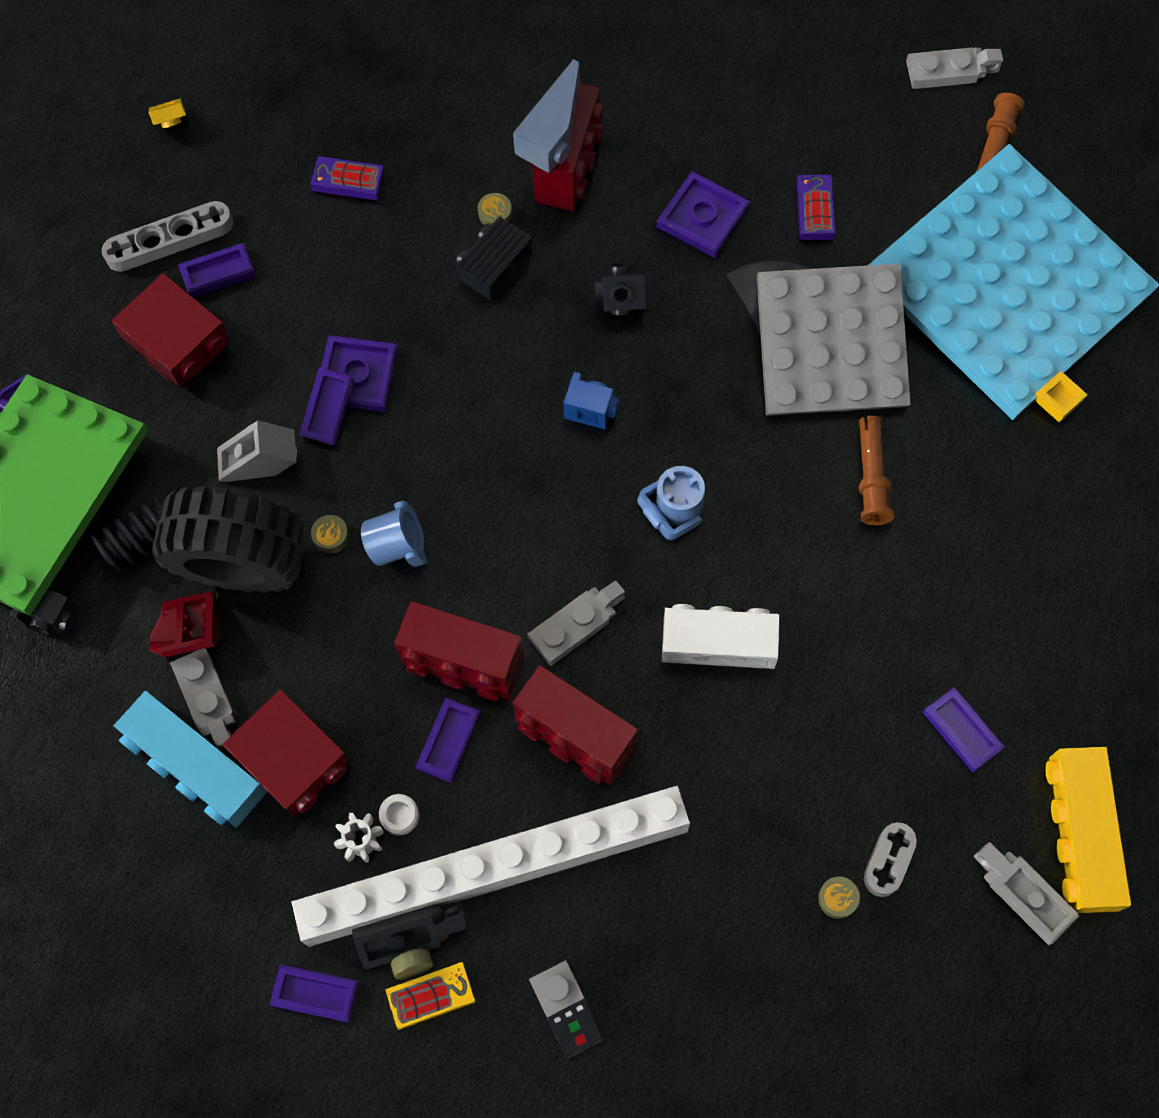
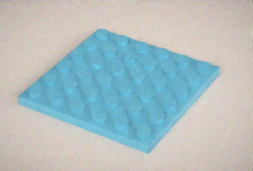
[869,144,1159,420]

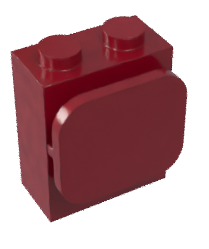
[111,273,230,387]
[222,690,350,817]

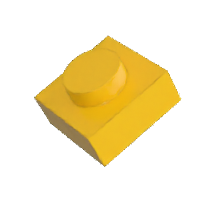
[149,98,186,128]
[1035,371,1087,422]

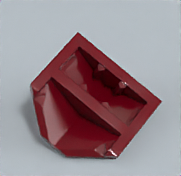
[150,591,221,657]

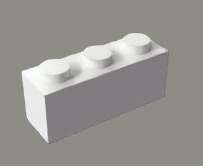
[662,604,779,669]

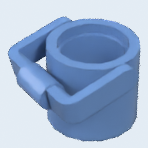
[637,466,705,540]
[361,501,427,567]

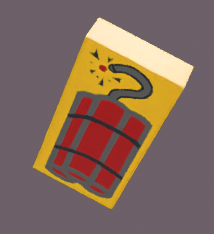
[385,962,476,1030]

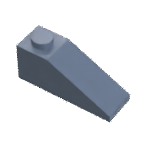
[513,59,580,173]

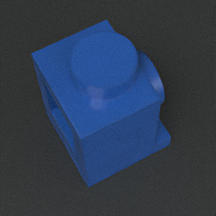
[563,372,620,429]

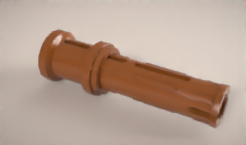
[976,93,1025,172]
[858,416,894,525]

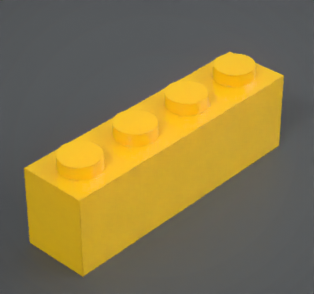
[1046,747,1131,913]

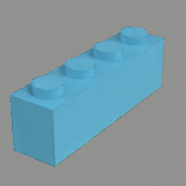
[114,691,267,828]

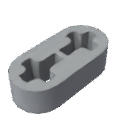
[863,822,917,897]

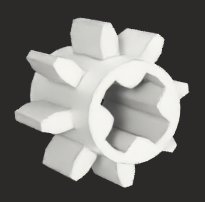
[334,813,384,863]

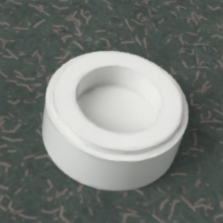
[379,794,419,835]

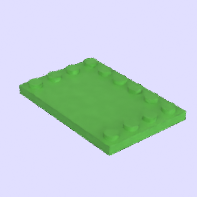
[0,374,149,616]

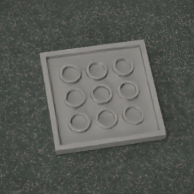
[757,264,910,416]

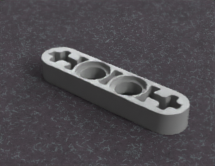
[102,201,233,272]

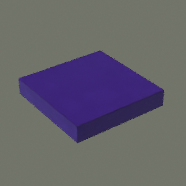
[657,171,750,258]
[321,335,399,412]

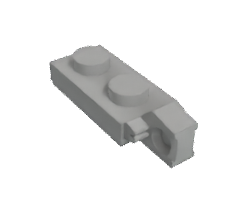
[906,47,1003,89]
[527,581,625,666]
[170,648,236,752]
[974,842,1079,945]

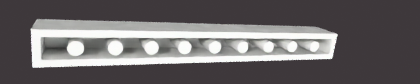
[292,786,690,947]

